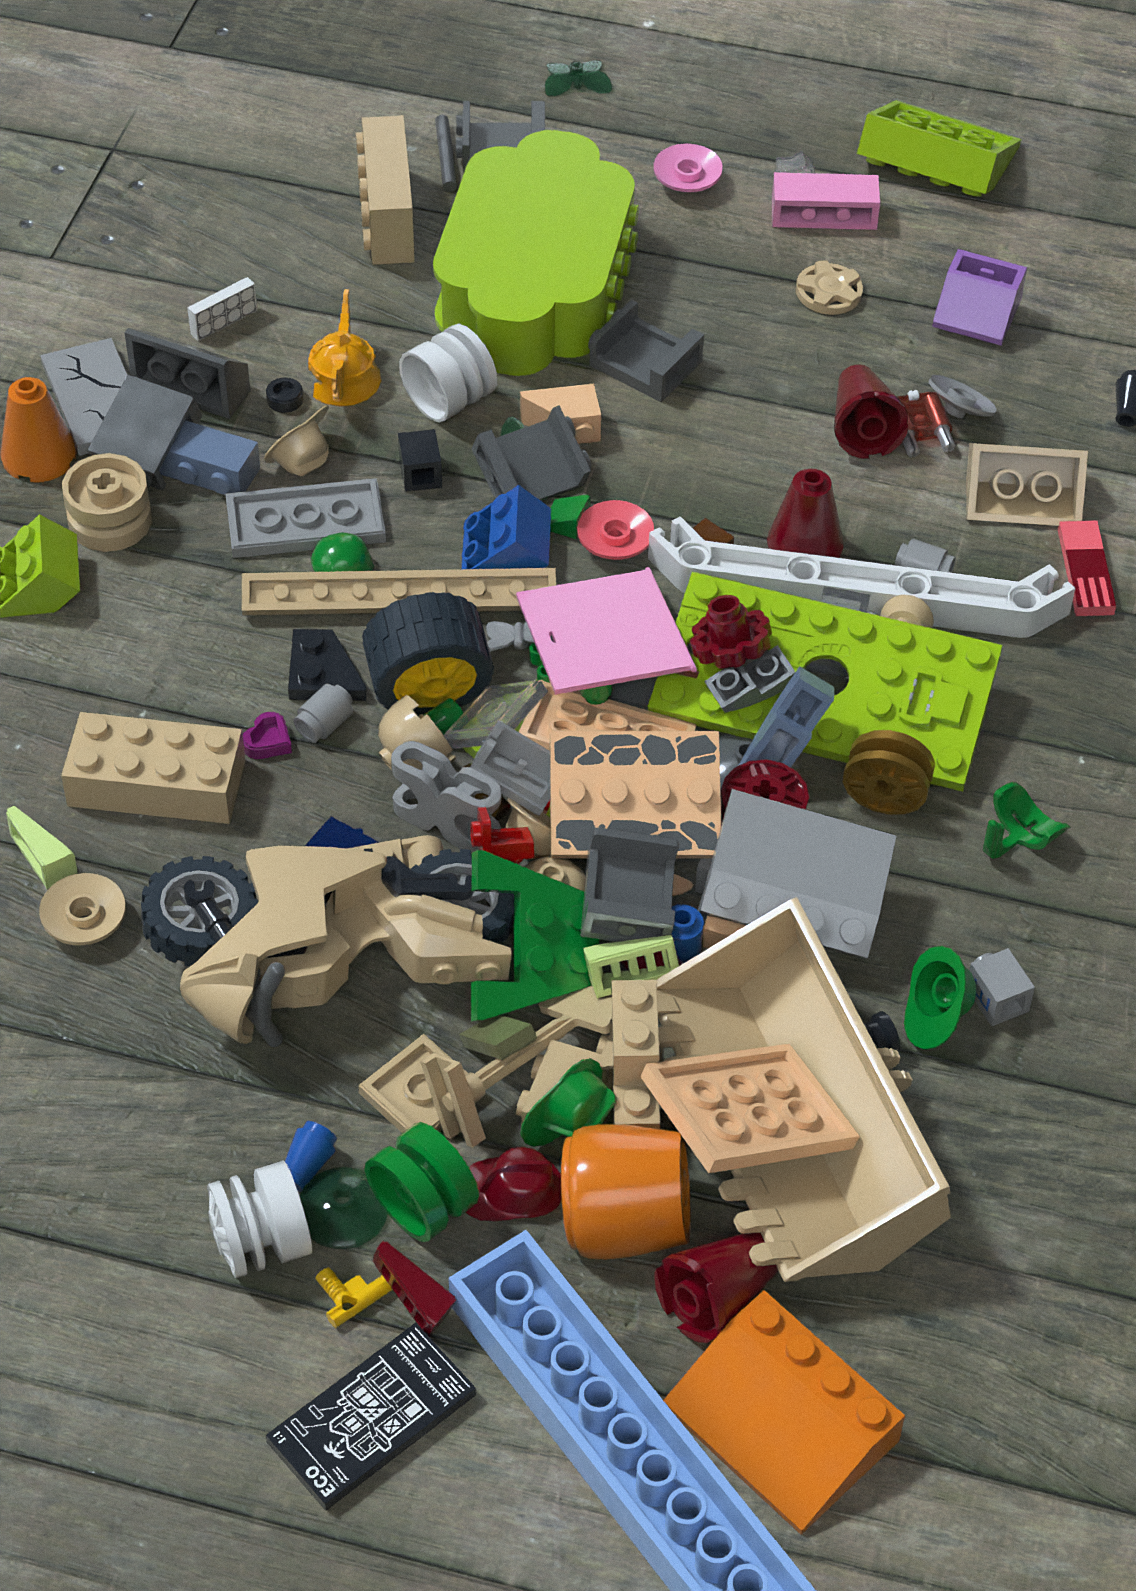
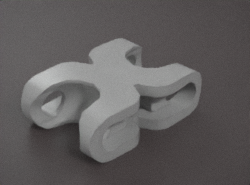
[391,741,501,854]

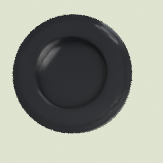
[266,377,304,413]

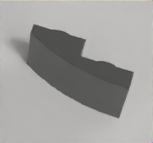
[704,646,795,713]

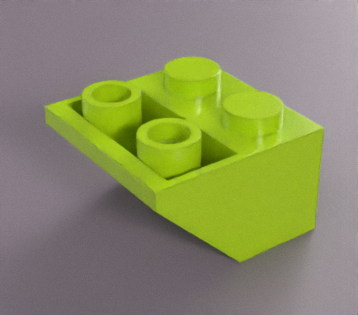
[0,514,80,618]

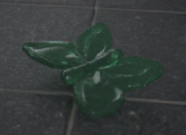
[545,60,612,96]

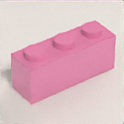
[772,172,880,230]

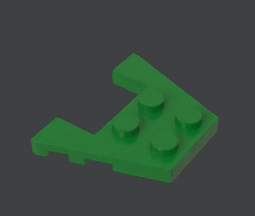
[471,850,599,1022]

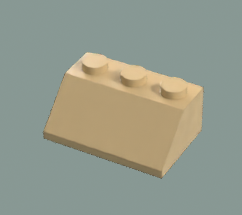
[966,443,1088,526]

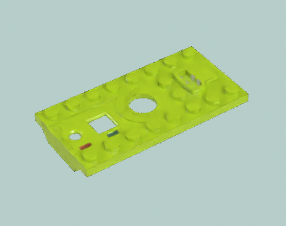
[648,571,1002,792]

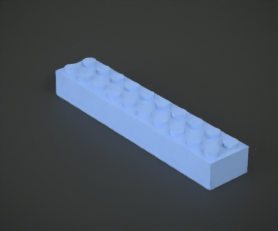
[449,1230,816,1591]

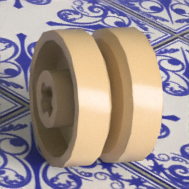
[62,453,152,552]

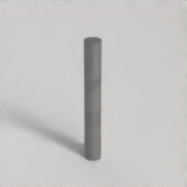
[435,115,457,192]

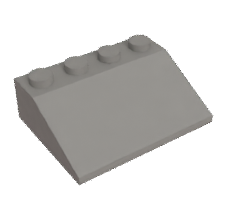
[698,789,896,959]

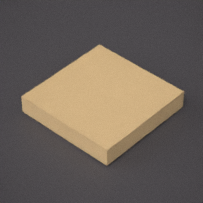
[358,1034,482,1133]

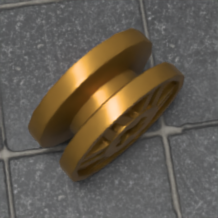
[843,730,936,815]

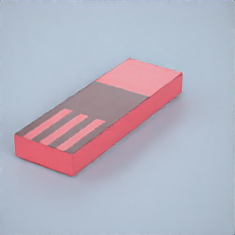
[1058,520,1116,616]

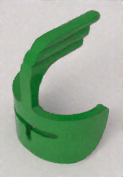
[982,782,1071,859]

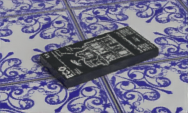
[265,1323,476,1511]

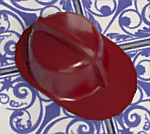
[465,1147,562,1222]

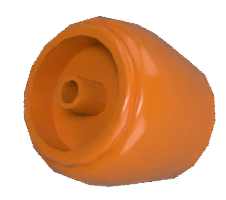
[561,1124,691,1260]

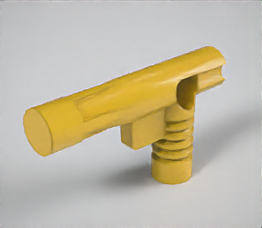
[315,1267,392,1328]

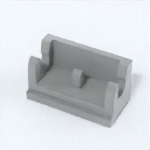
[470,720,550,816]

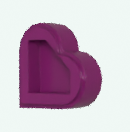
[243,712,292,759]

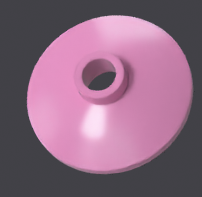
[654,144,723,192]

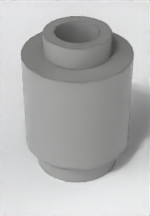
[895,538,956,573]
[293,684,353,743]

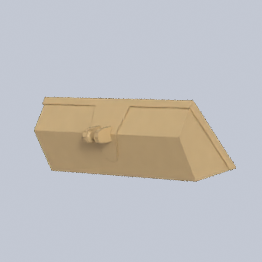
[657,897,951,1282]

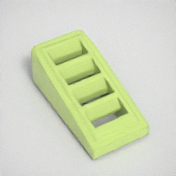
[6,806,78,889]
[583,935,679,998]

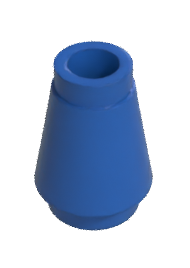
[285,1121,337,1192]

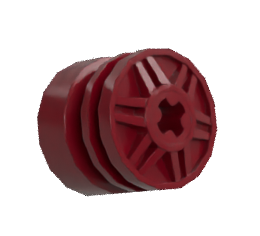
[720,759,809,826]

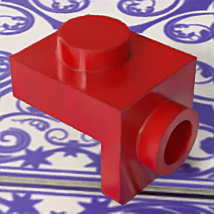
[470,807,534,864]

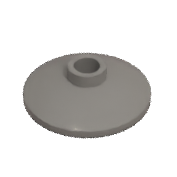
[929,375,997,419]

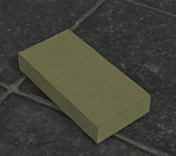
[459,1015,537,1060]

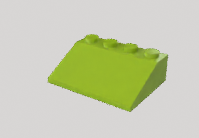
[857,100,1022,197]

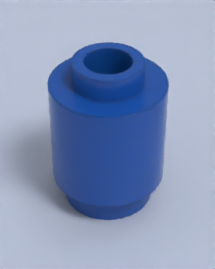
[671,905,704,963]

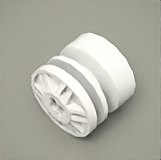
[399,324,497,422]
[207,1161,312,1278]

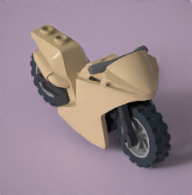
[141,846,514,1047]

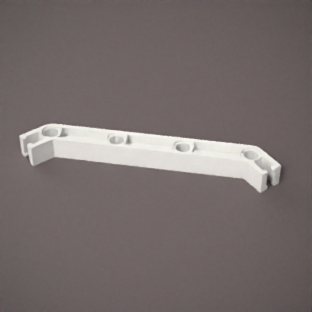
[648,516,1075,638]

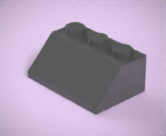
[125,328,250,419]

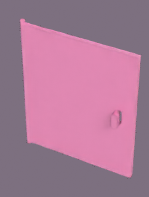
[516,567,697,695]

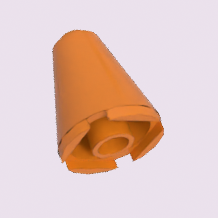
[0,377,77,483]

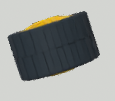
[362,592,494,716]

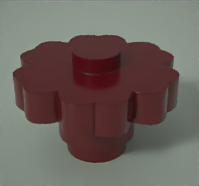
[690,595,772,669]

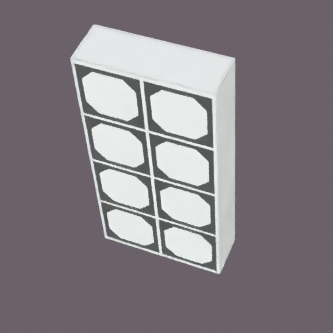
[188,277,257,341]

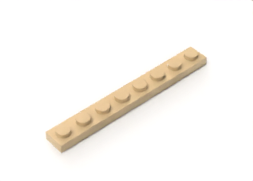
[242,568,556,615]

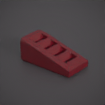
[372,1241,456,1337]

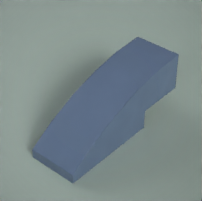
[738,666,834,768]

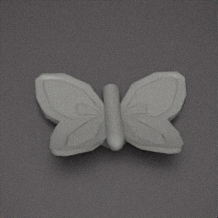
[486,621,552,651]

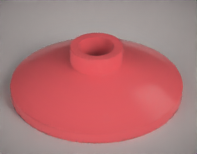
[577,500,654,560]

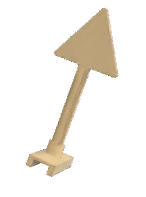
[420,986,612,1148]

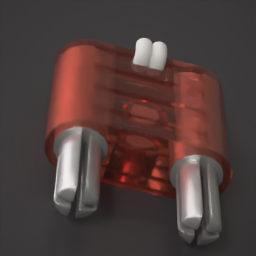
[897,390,955,457]

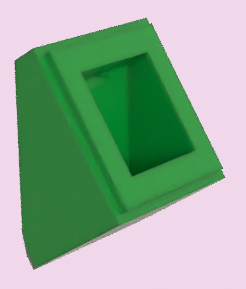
[550,495,591,539]

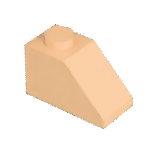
[520,384,601,444]

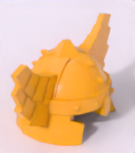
[308,289,381,406]

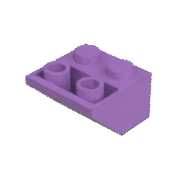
[932,249,1027,345]

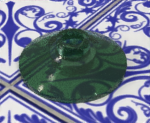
[299,1167,388,1249]

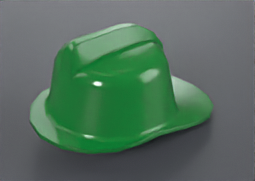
[904,946,977,1050]
[520,1058,617,1147]

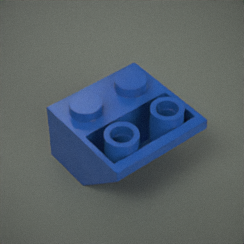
[462,485,551,569]

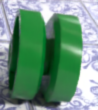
[364,1122,480,1242]

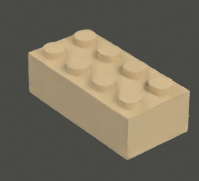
[356,115,414,265]
[61,712,245,824]

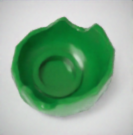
[310,532,374,572]

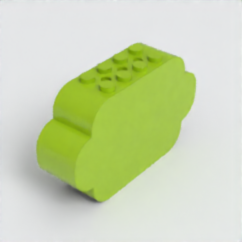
[433,130,639,376]

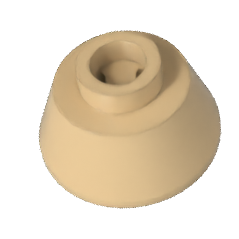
[880,595,934,628]

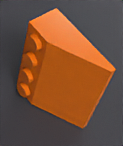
[663,1290,905,1535]

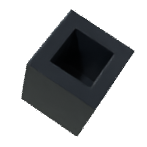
[398,429,442,492]

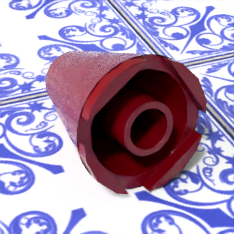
[834,364,909,459]
[767,468,844,558]
[654,1232,779,1343]

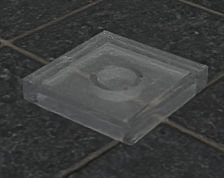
[444,680,548,749]

